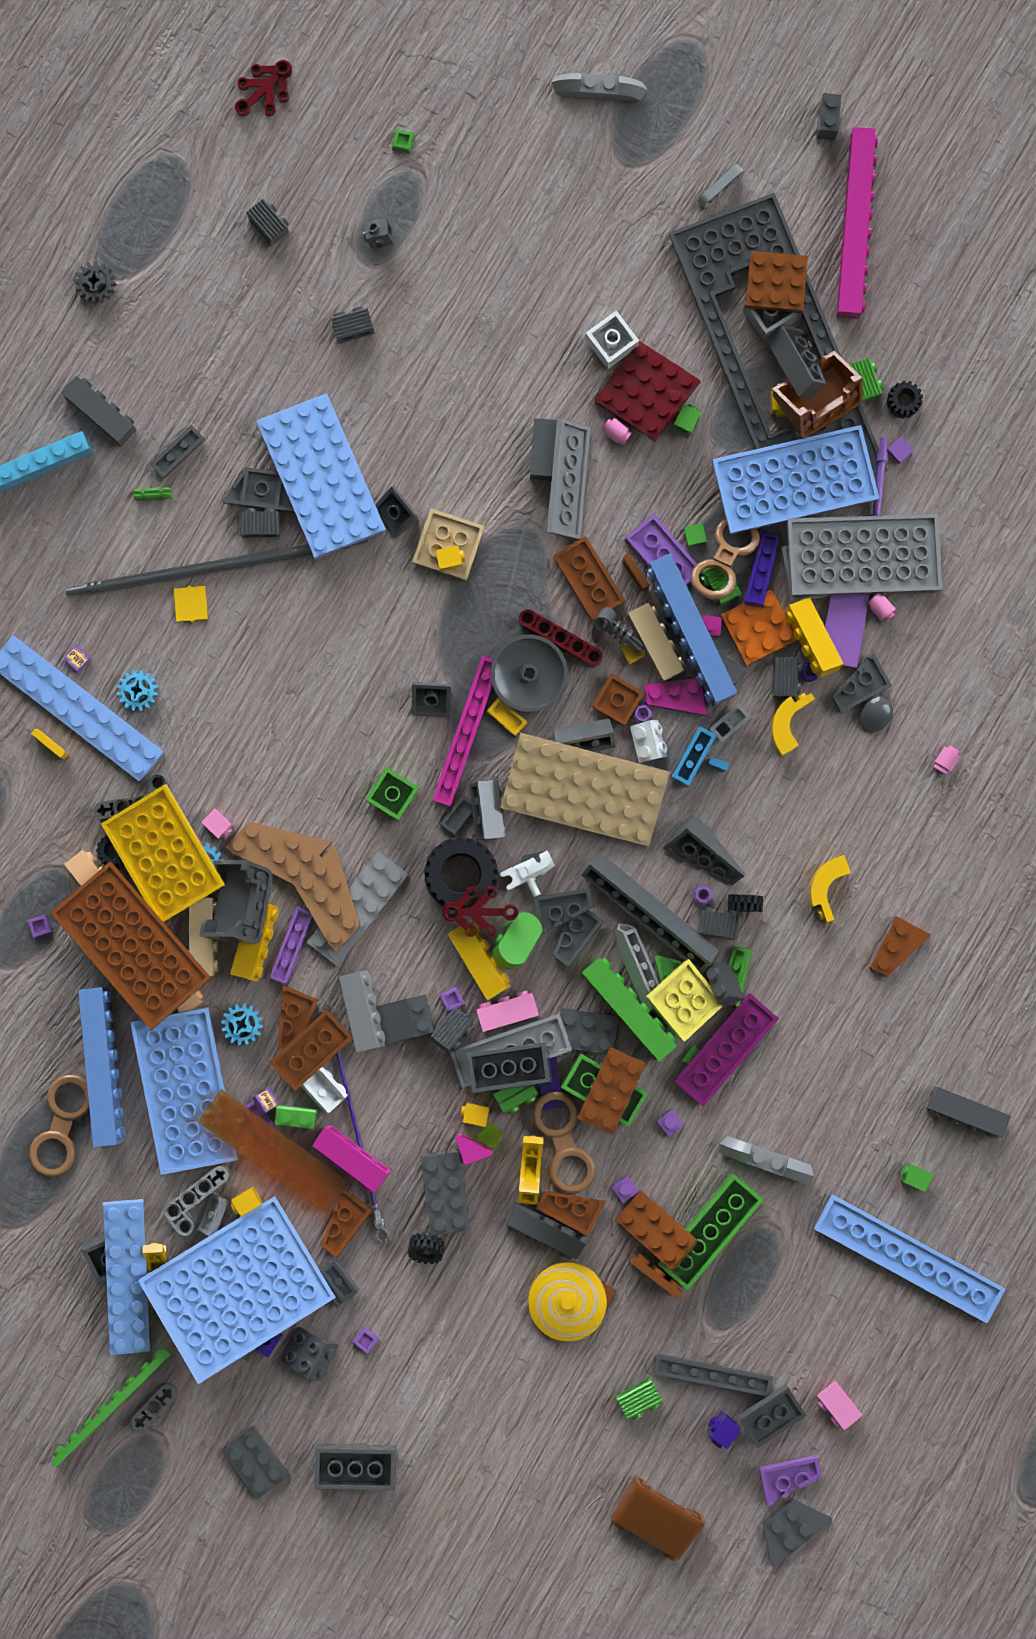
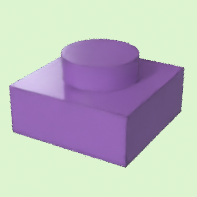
[657,1109,684,1137]
[611,1175,639,1203]

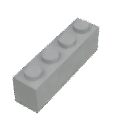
[339,970,385,1052]

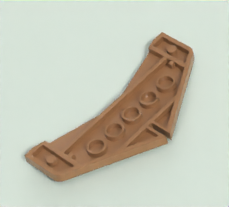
[226,822,360,952]

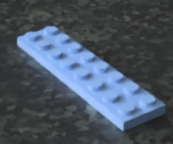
[103,1199,150,1355]

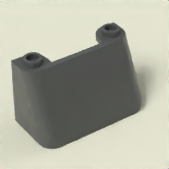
[199,860,272,944]

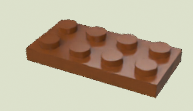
[553,536,625,622]
[269,1009,353,1091]
[577,1047,646,1135]
[615,1190,698,1271]

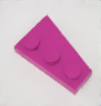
[644,678,706,716]

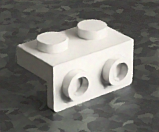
[630,720,667,764]
[301,1067,348,1115]

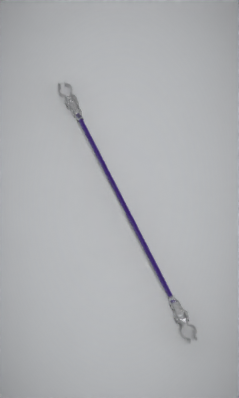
[320,1001,388,1244]

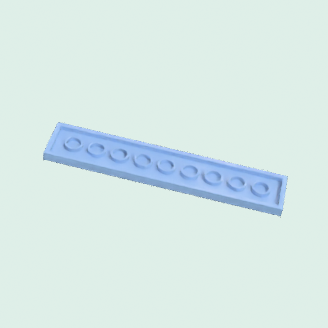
[0,635,164,782]
[814,1194,1005,1324]

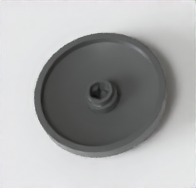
[490,635,568,712]

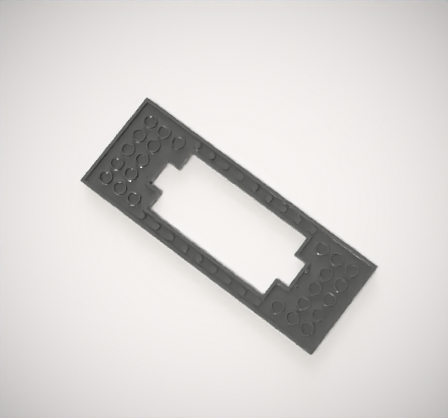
[669,193,887,476]

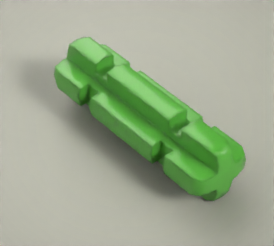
[134,487,172,500]

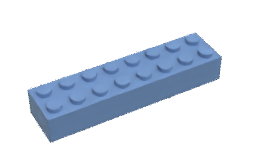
[646,553,737,707]
[78,987,126,1147]

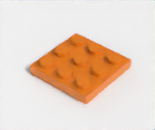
[720,589,797,666]

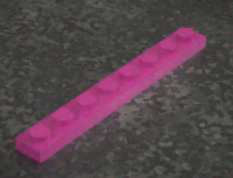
[432,656,493,807]

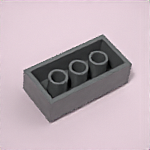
[467,1043,552,1093]
[420,1150,470,1236]
[315,1444,396,1491]

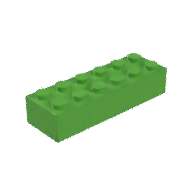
[581,957,677,1062]
[656,1172,764,1290]

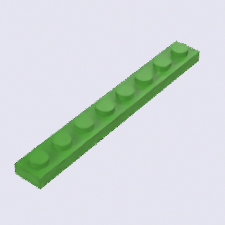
[51,1347,173,1467]

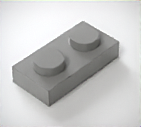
[198,1193,228,1236]

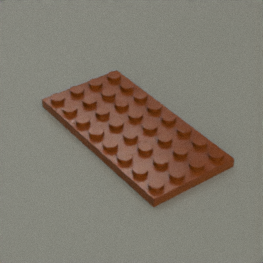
[50,861,212,1030]

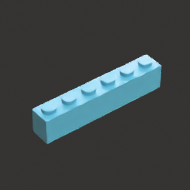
[0,431,94,493]

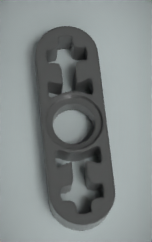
[131,1383,177,1432]

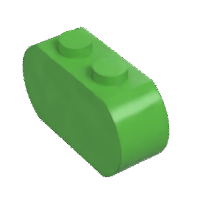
[492,913,542,970]

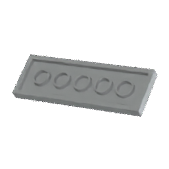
[547,419,590,540]
[307,851,409,966]
[450,1013,572,1088]

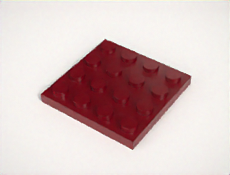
[594,341,701,442]

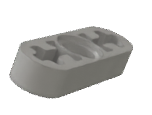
[698,164,744,208]

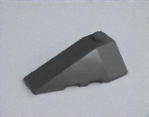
[663,814,745,885]

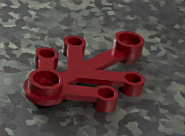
[235,60,292,117]
[442,886,518,937]

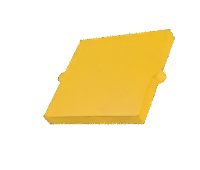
[174,585,208,623]

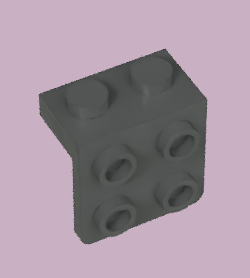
[282,1327,339,1381]

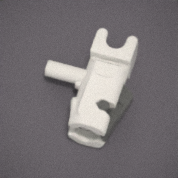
[500,851,555,897]

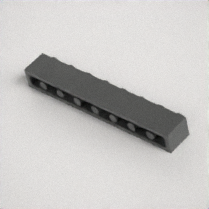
[581,853,720,973]

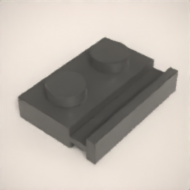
[320,1258,360,1308]

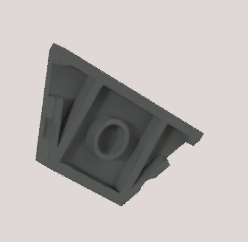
[223,467,295,513]
[763,1498,833,1568]

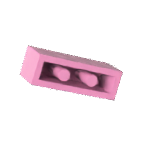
[476,990,539,1032]

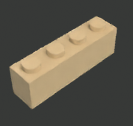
[627,603,685,683]
[189,898,218,976]

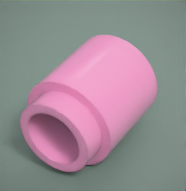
[603,418,632,445]
[868,593,896,622]
[934,746,960,775]

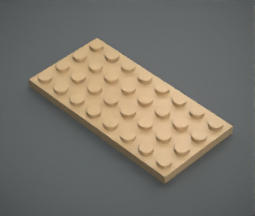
[500,733,670,846]

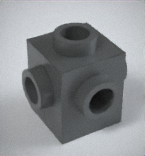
[363,218,394,249]

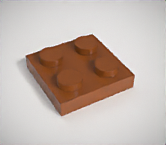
[592,673,644,726]

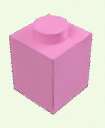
[201,809,234,840]

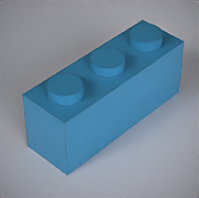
[670,726,717,788]

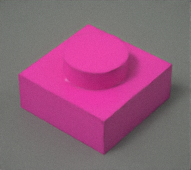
[702,615,722,637]

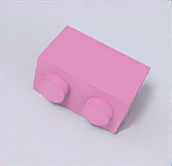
[817,1381,863,1430]

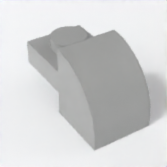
[710,703,752,743]

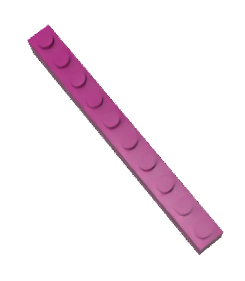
[836,127,878,319]

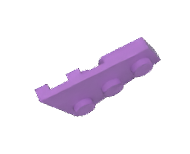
[759,1455,822,1507]

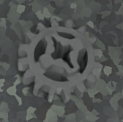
[74,261,117,304]

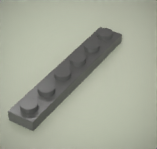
[653,1354,773,1396]

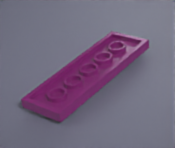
[674,993,779,1107]

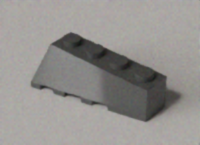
[767,325,826,400]
[506,1201,588,1260]

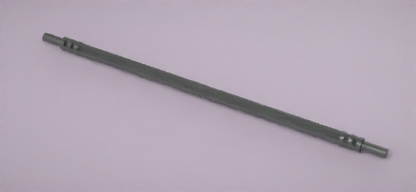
[65,539,368,596]

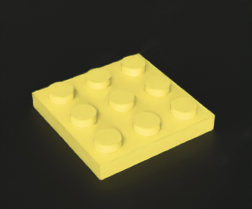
[645,959,724,1042]

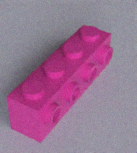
[312,1125,392,1192]

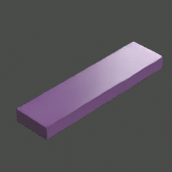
[269,906,313,985]

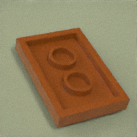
[629,1252,683,1299]

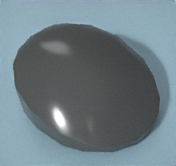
[859,697,893,732]

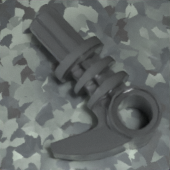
[592,607,644,653]

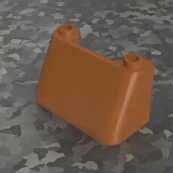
[772,351,863,438]
[611,1475,705,1561]

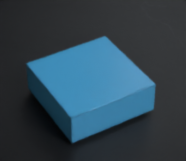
[707,757,729,772]

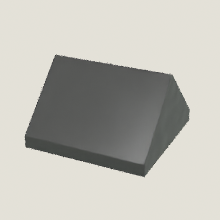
[375,485,419,538]
[411,682,452,717]

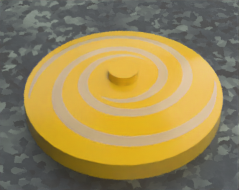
[528,1261,607,1341]

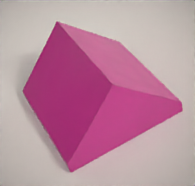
[456,1133,493,1165]

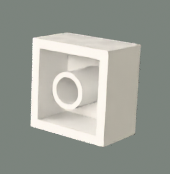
[585,311,639,369]

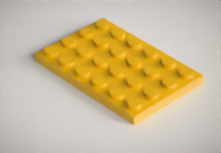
[101,784,225,922]

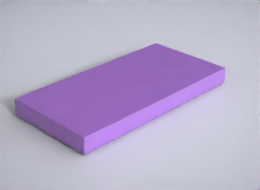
[624,514,702,586]
[825,593,870,669]

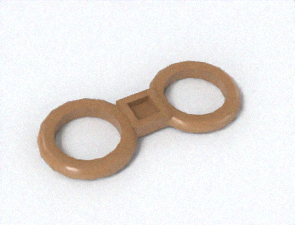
[691,519,760,600]
[29,1074,90,1177]
[532,1091,595,1193]

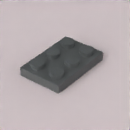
[560,1008,619,1054]
[737,1384,807,1448]
[222,1426,289,1499]

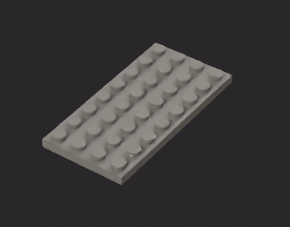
[786,514,942,596]

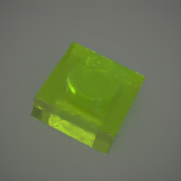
[477,1122,505,1149]

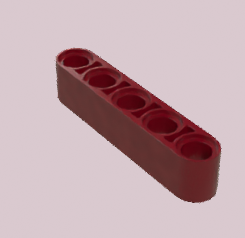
[519,609,603,667]

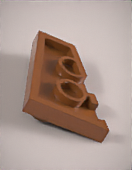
[869,917,931,977]
[278,985,319,1048]
[321,1186,373,1258]
[536,1190,606,1236]

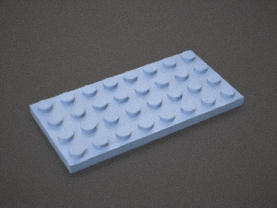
[256,393,386,559]
[712,425,879,534]
[131,1007,239,1175]

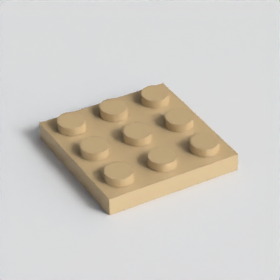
[412,508,485,581]

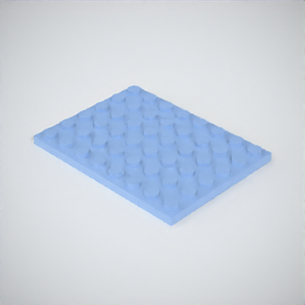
[138,1196,336,1384]

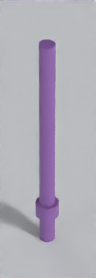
[873,438,888,516]

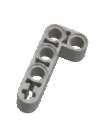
[164,1165,231,1236]

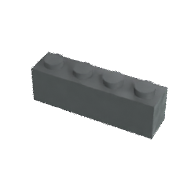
[61,376,136,447]
[926,1086,1011,1139]

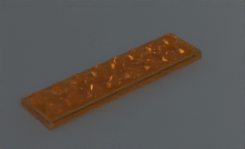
[197,1089,347,1212]

